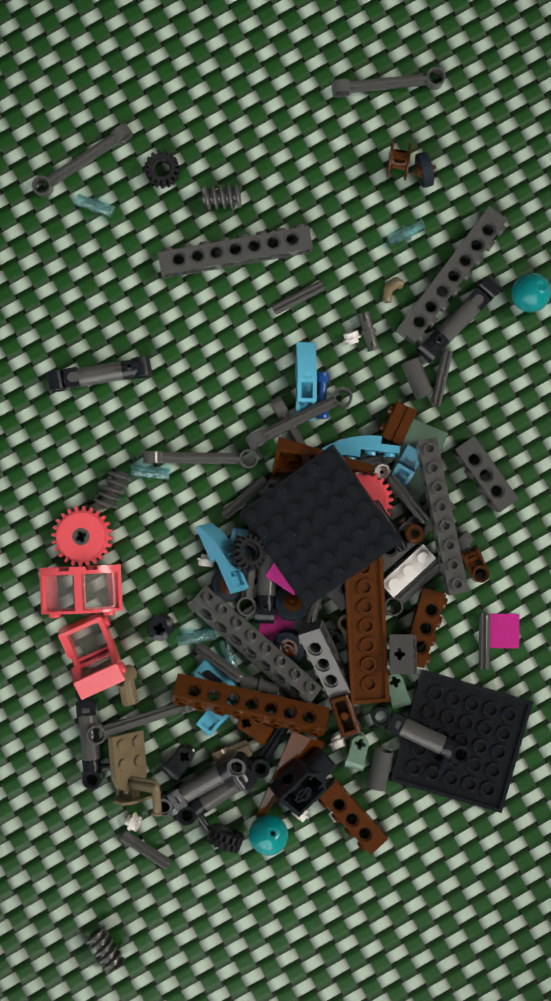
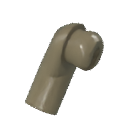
[382,277,404,303]

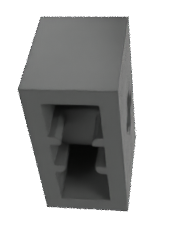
[387,634,417,674]

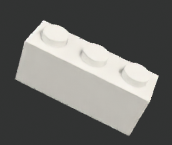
[384,544,436,598]

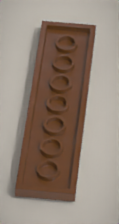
[344,555,390,705]

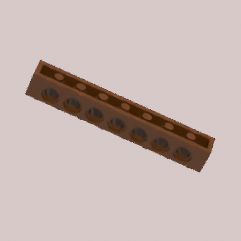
[171,673,330,737]

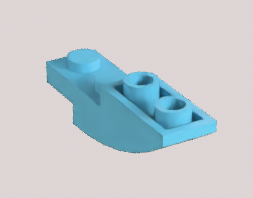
[295,342,317,420]
[322,435,400,460]
[196,523,249,594]

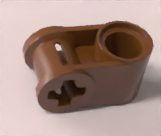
[461,545,490,583]
[237,719,275,745]

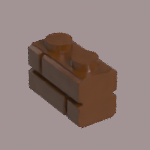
[378,401,417,446]
[329,694,362,738]

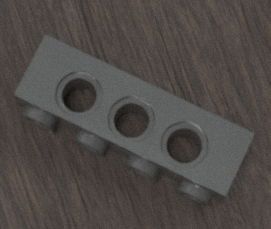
[452,436,519,512]
[297,619,350,699]

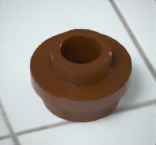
[405,524,424,543]

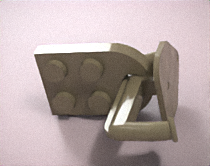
[108,729,163,816]

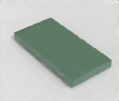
[385,419,448,503]

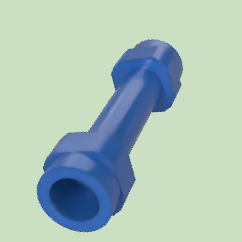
[317,372,329,419]

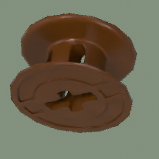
[386,138,412,181]

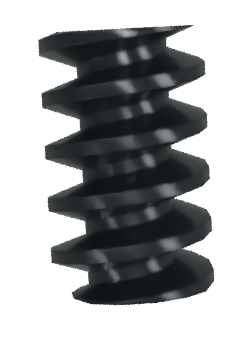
[147,613,175,641]

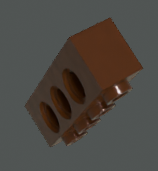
[401,587,448,668]
[318,777,388,855]

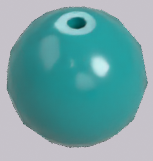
[511,272,551,313]
[249,814,288,856]

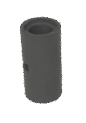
[401,357,434,400]
[367,748,394,791]

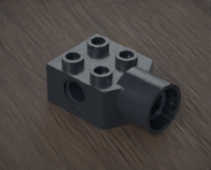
[268,747,337,817]

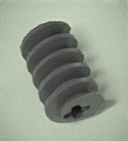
[202,183,241,210]
[94,466,132,509]
[85,926,125,971]

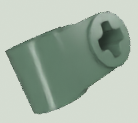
[388,671,411,709]
[343,732,369,771]

